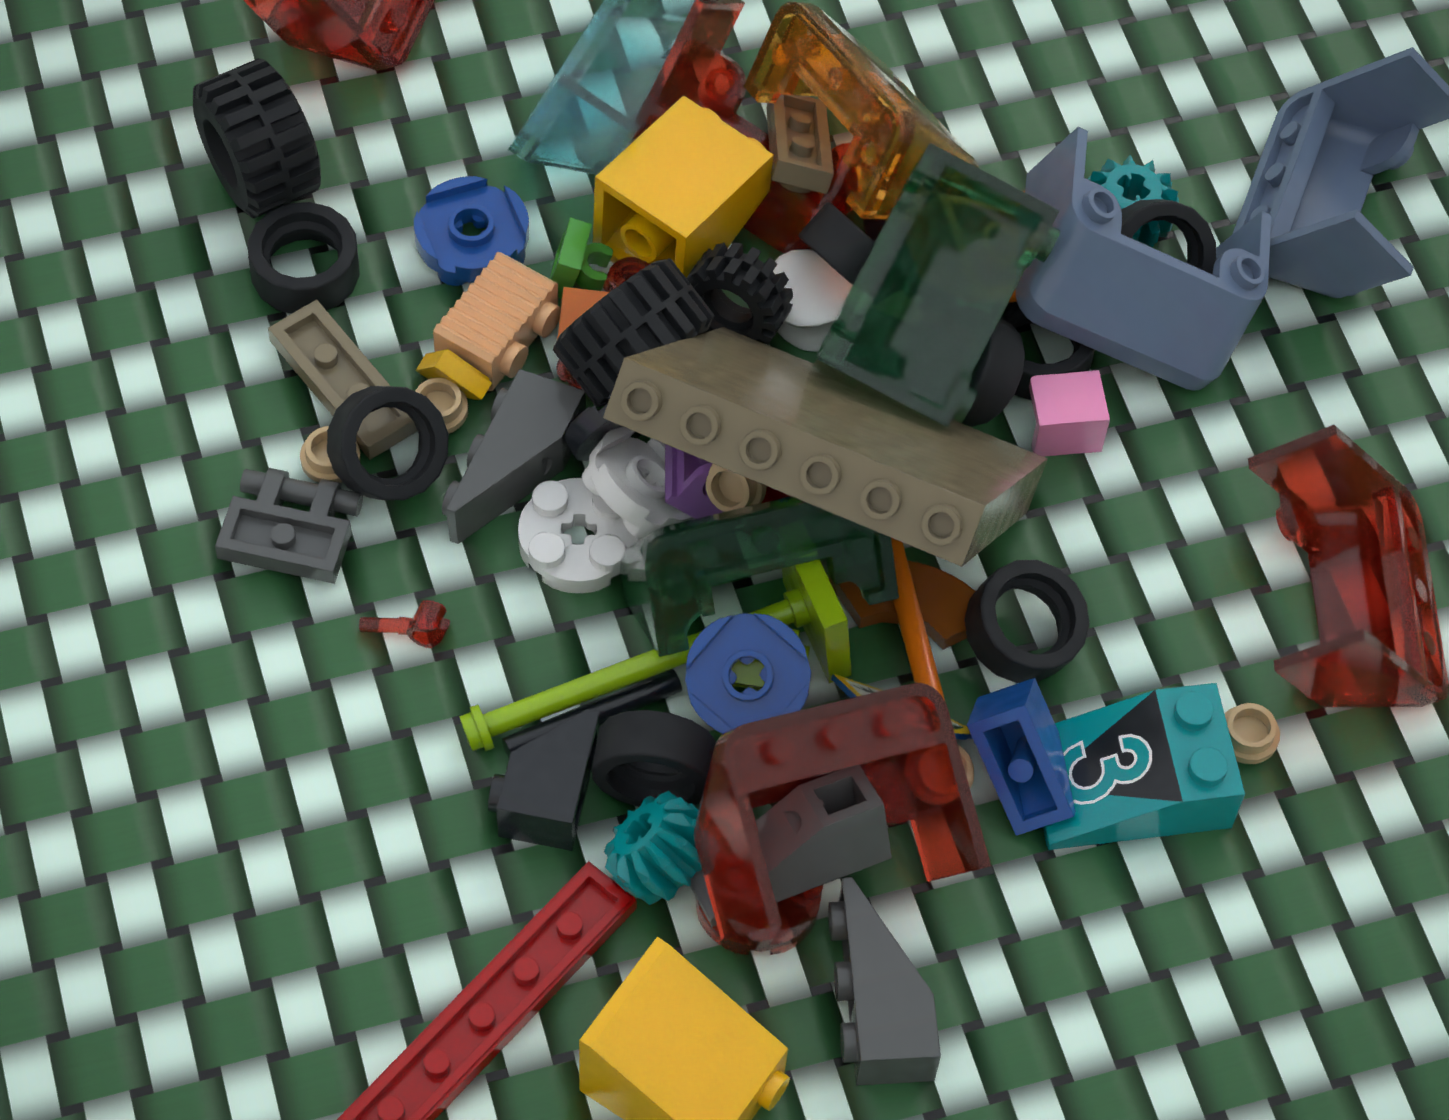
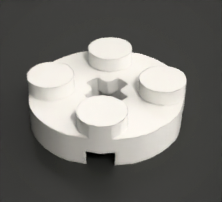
[582,427,693,541]
[518,478,639,593]

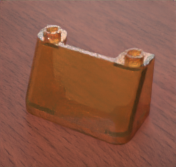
[743,2,981,220]

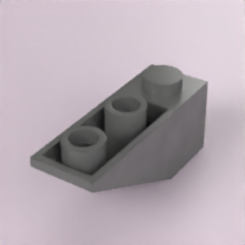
[442,369,586,544]
[690,763,892,927]
[828,877,941,1086]

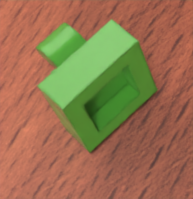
[549,217,613,299]

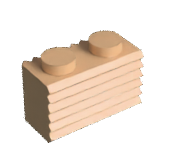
[433,252,561,391]

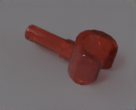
[359,600,450,648]

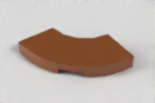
[829,559,997,650]

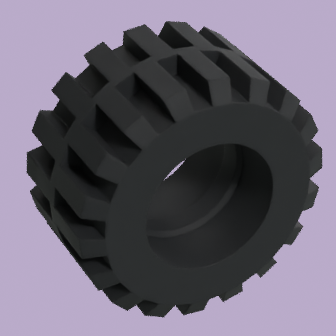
[193,58,321,218]
[553,258,715,407]

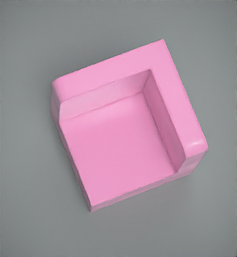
[1029,370,1110,457]

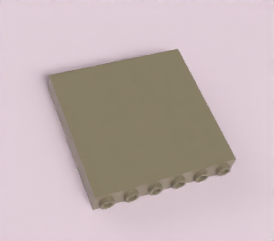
[603,327,1048,567]

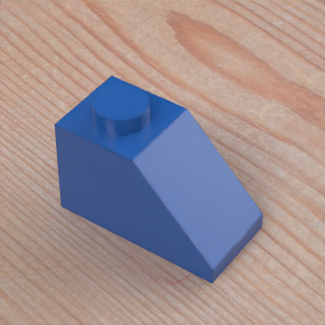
[967,678,1076,836]

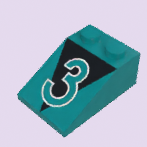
[1043,683,1245,850]

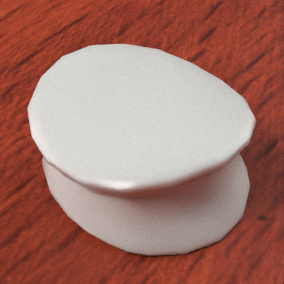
[773,249,860,352]

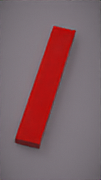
[337,861,637,1120]

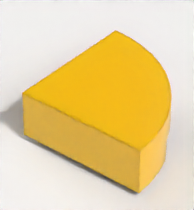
[415,349,492,400]

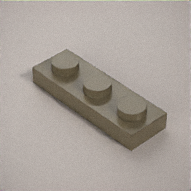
[766,87,834,194]
[268,299,417,460]

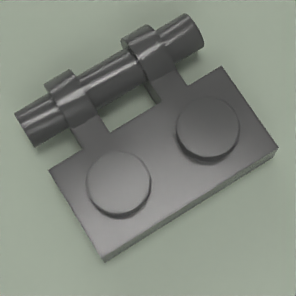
[215,468,363,584]

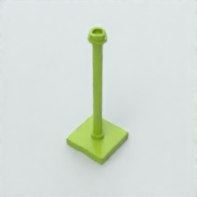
[459,518,852,751]

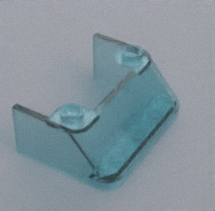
[508,0,715,175]

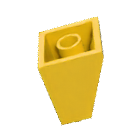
[592,95,774,278]
[579,937,790,1120]

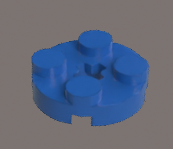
[414,176,529,286]
[685,613,812,740]

